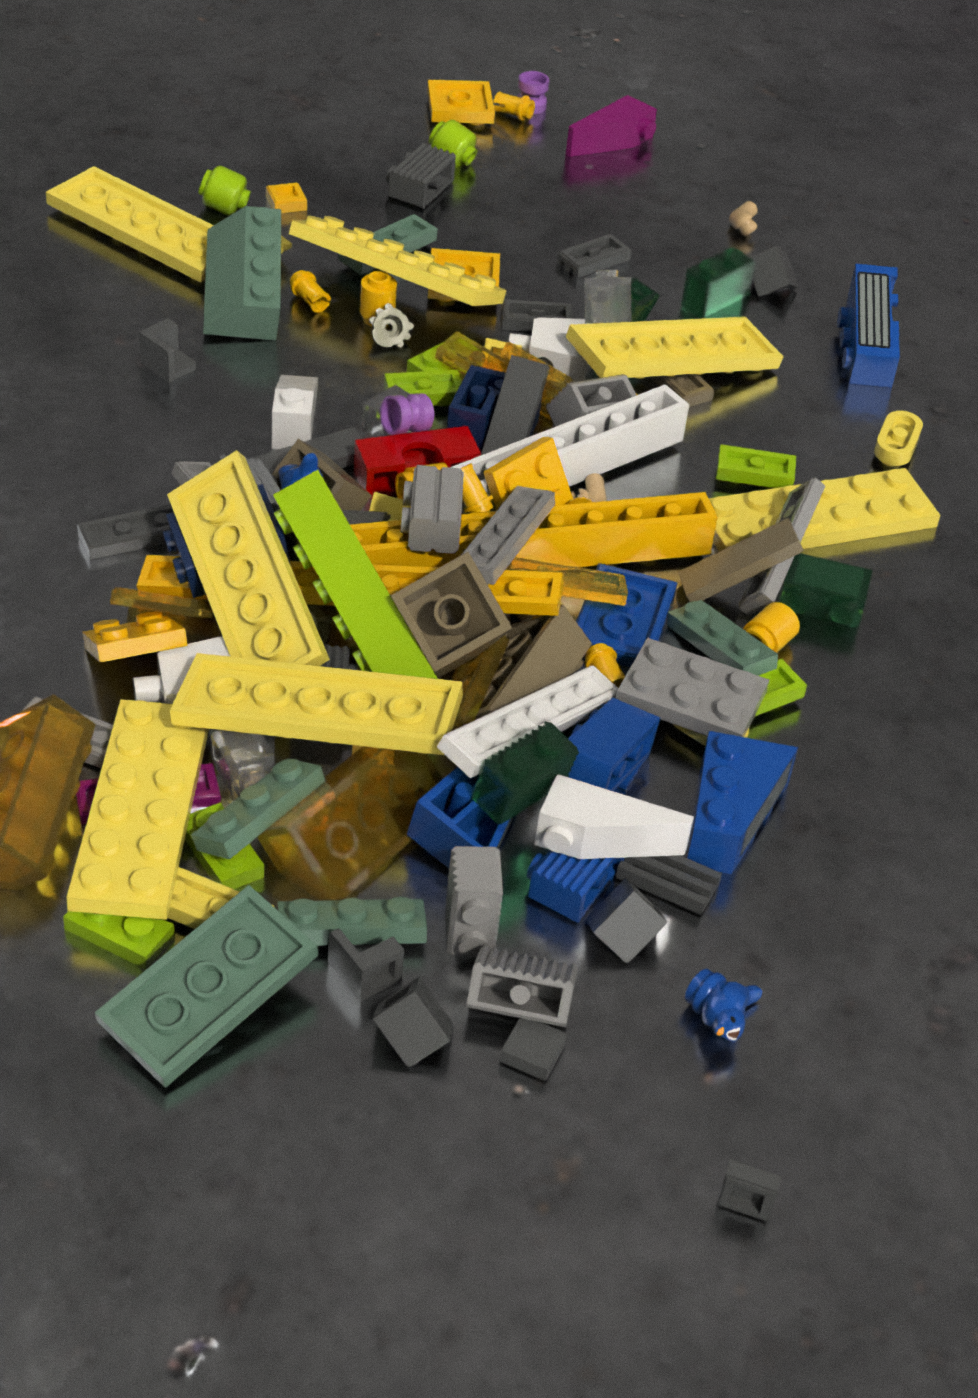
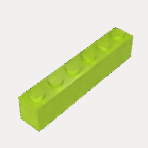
[273,469,438,679]

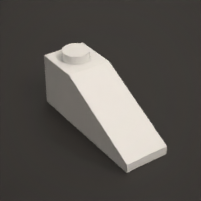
[272,375,318,450]
[535,774,694,859]

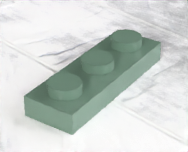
[338,214,438,275]
[667,600,778,676]
[191,758,326,859]
[278,897,427,946]

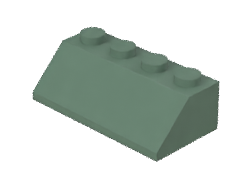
[203,206,281,341]

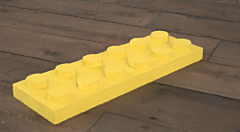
[46,166,214,283]
[289,216,507,306]
[566,317,783,379]
[167,450,330,666]
[709,468,941,552]
[169,653,463,755]
[66,699,209,920]

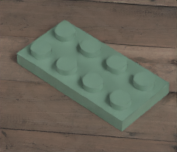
[94,885,318,1088]

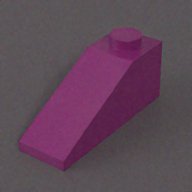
[565,95,657,157]

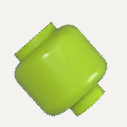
[428,119,478,168]
[198,165,251,216]

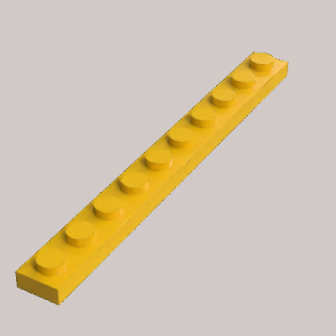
[136,555,564,616]

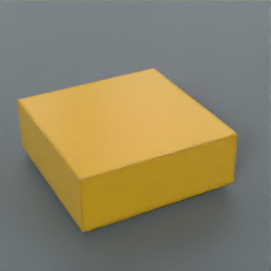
[266,182,307,213]

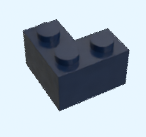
[447,365,542,453]

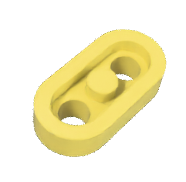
[874,411,923,467]

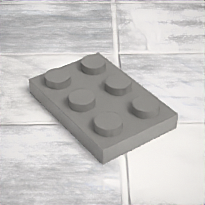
[616,638,769,737]

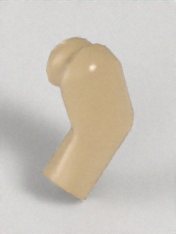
[729,201,757,237]
[571,473,607,502]

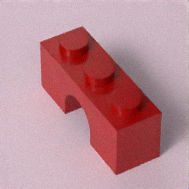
[354,426,481,499]

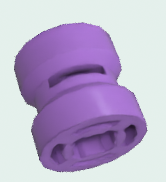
[517,71,549,114]
[380,393,434,435]

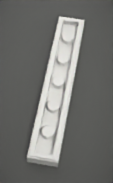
[437,665,618,778]

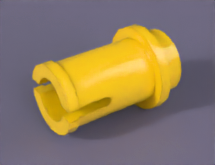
[493,92,535,121]
[290,270,331,313]
[461,463,494,513]
[584,643,625,688]

